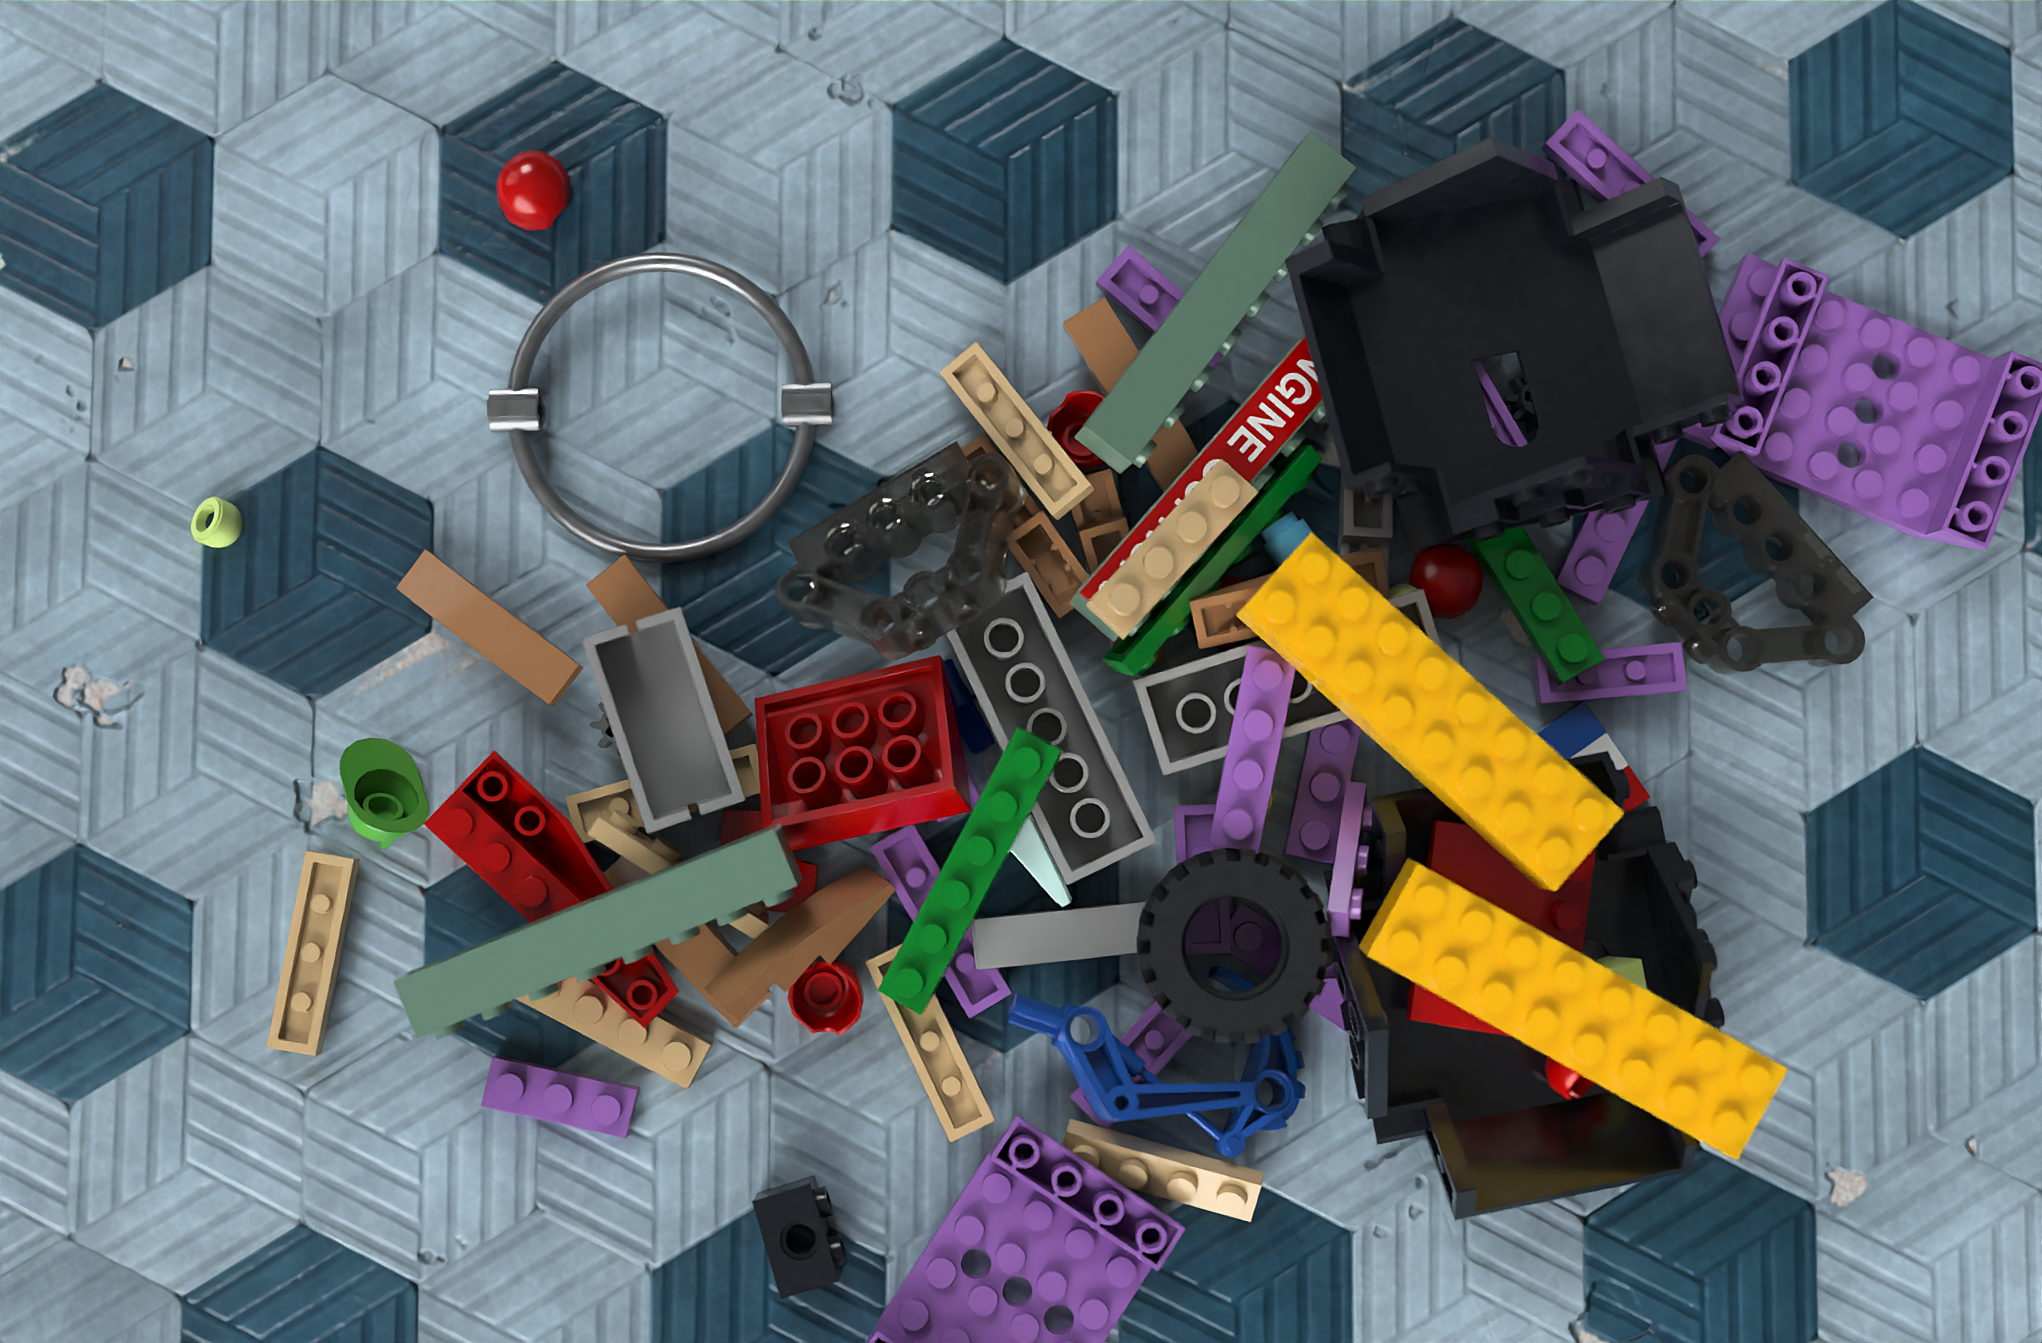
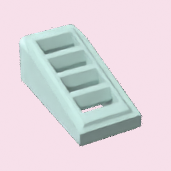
[1011,814,1072,907]

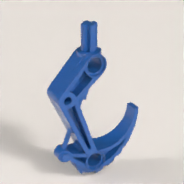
[1007,965,1306,1157]

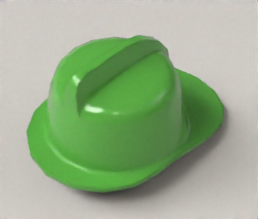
[339,738,430,849]

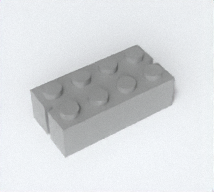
[581,607,745,834]

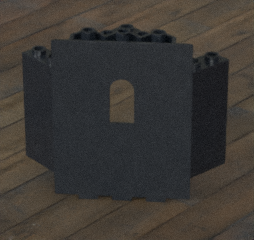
[1285,136,1746,551]
[1323,751,1725,1220]

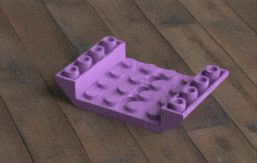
[1710,257,2042,550]
[865,1115,1186,1343]

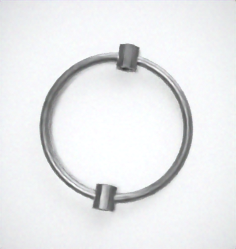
[487,252,834,563]

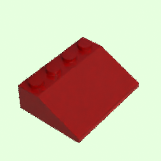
[755,655,972,851]
[1406,820,1597,1037]

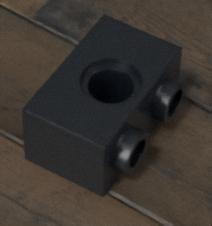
[752,1175,848,1299]

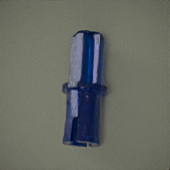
[943,658,995,754]

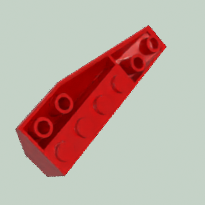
[424,750,680,1029]

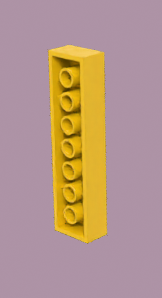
[1236,533,1624,891]
[1359,858,1788,1161]

